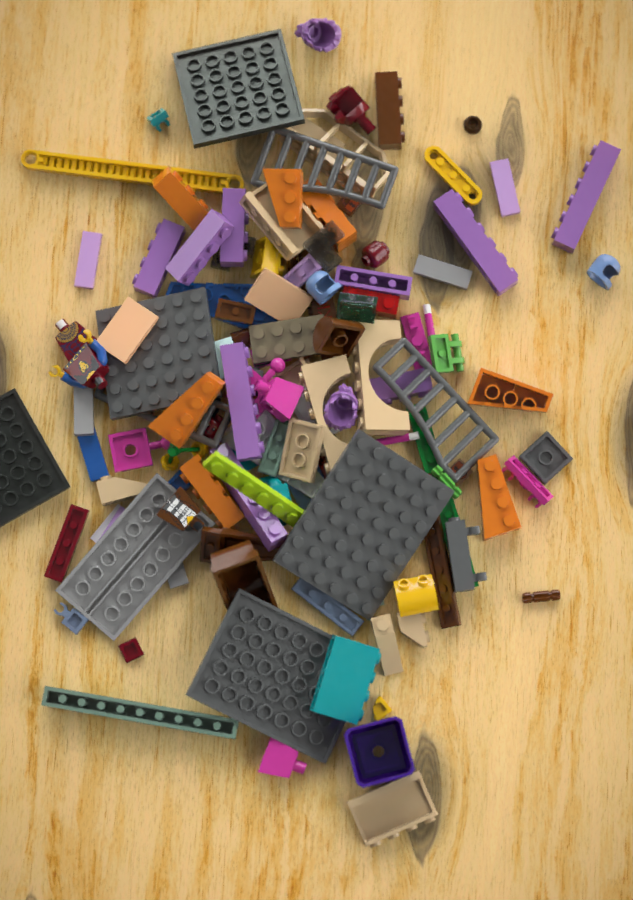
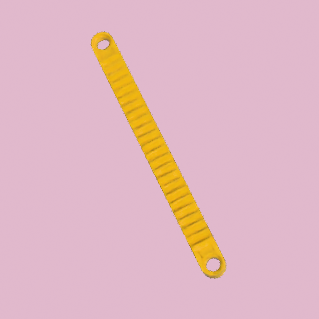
[21,150,244,194]

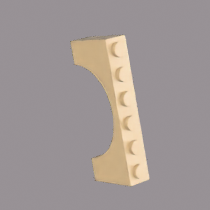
[351,319,410,436]
[298,354,351,475]

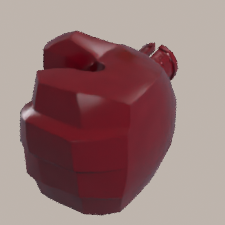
[326,85,377,135]

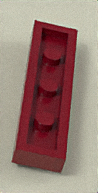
[44,504,90,583]

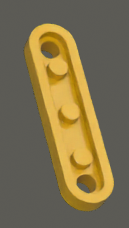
[424,146,482,206]

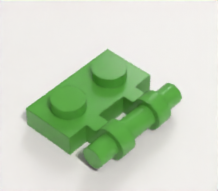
[428,334,465,374]

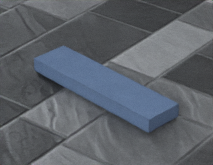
[291,578,364,637]

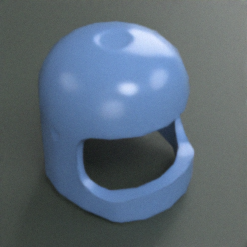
[586,254,621,291]
[306,271,342,305]

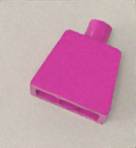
[254,377,304,423]
[258,738,307,778]

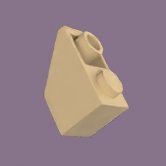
[396,612,430,648]

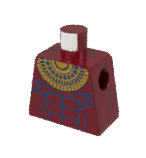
[55,319,97,362]

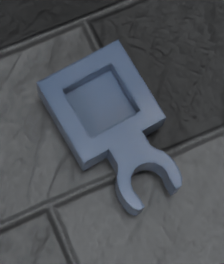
[54,602,89,635]

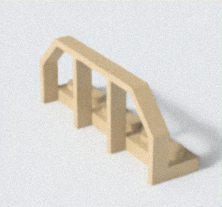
[279,108,390,199]

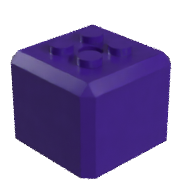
[344,716,415,788]

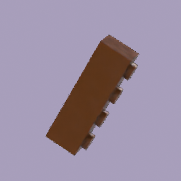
[375,71,405,150]

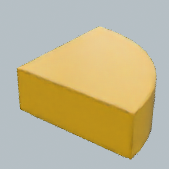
[373,696,392,721]

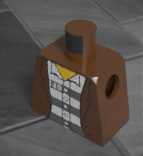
[156,486,205,533]

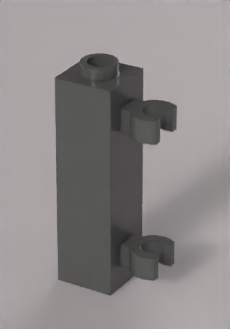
[444,517,487,593]

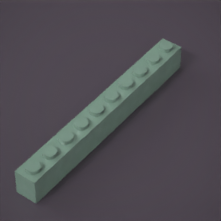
[41,686,239,739]

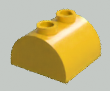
[250,235,284,279]
[393,574,439,617]

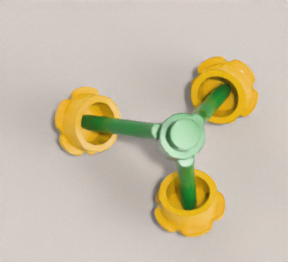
[160,441,208,471]

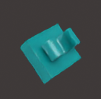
[146,108,170,132]

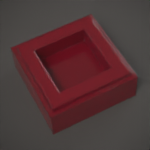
[118,637,145,663]

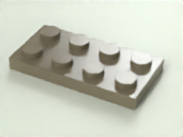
[249,314,325,364]

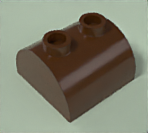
[313,316,365,358]

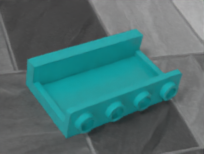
[309,634,381,725]

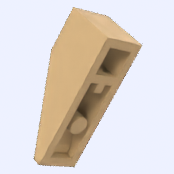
[96,475,147,506]
[371,613,403,676]

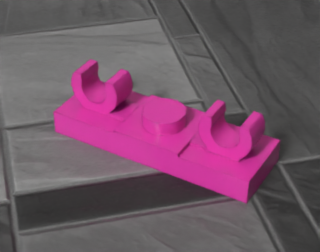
[400,312,432,370]
[502,455,554,508]

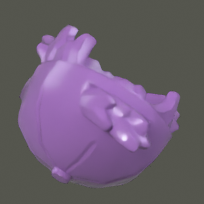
[294,18,342,52]
[323,383,358,431]

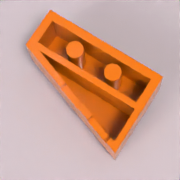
[262,168,303,229]

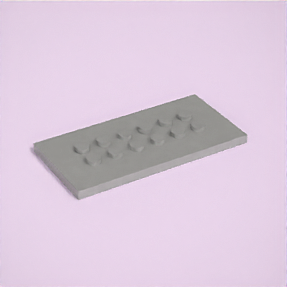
[55,473,216,641]

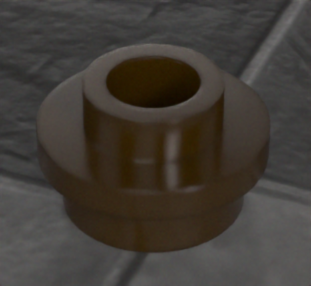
[463,116,482,135]

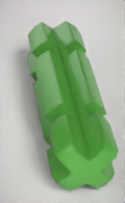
[431,465,462,499]

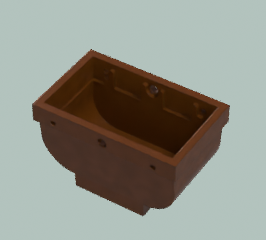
[210,540,278,609]

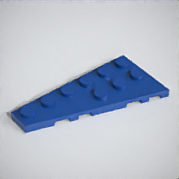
[166,282,278,329]

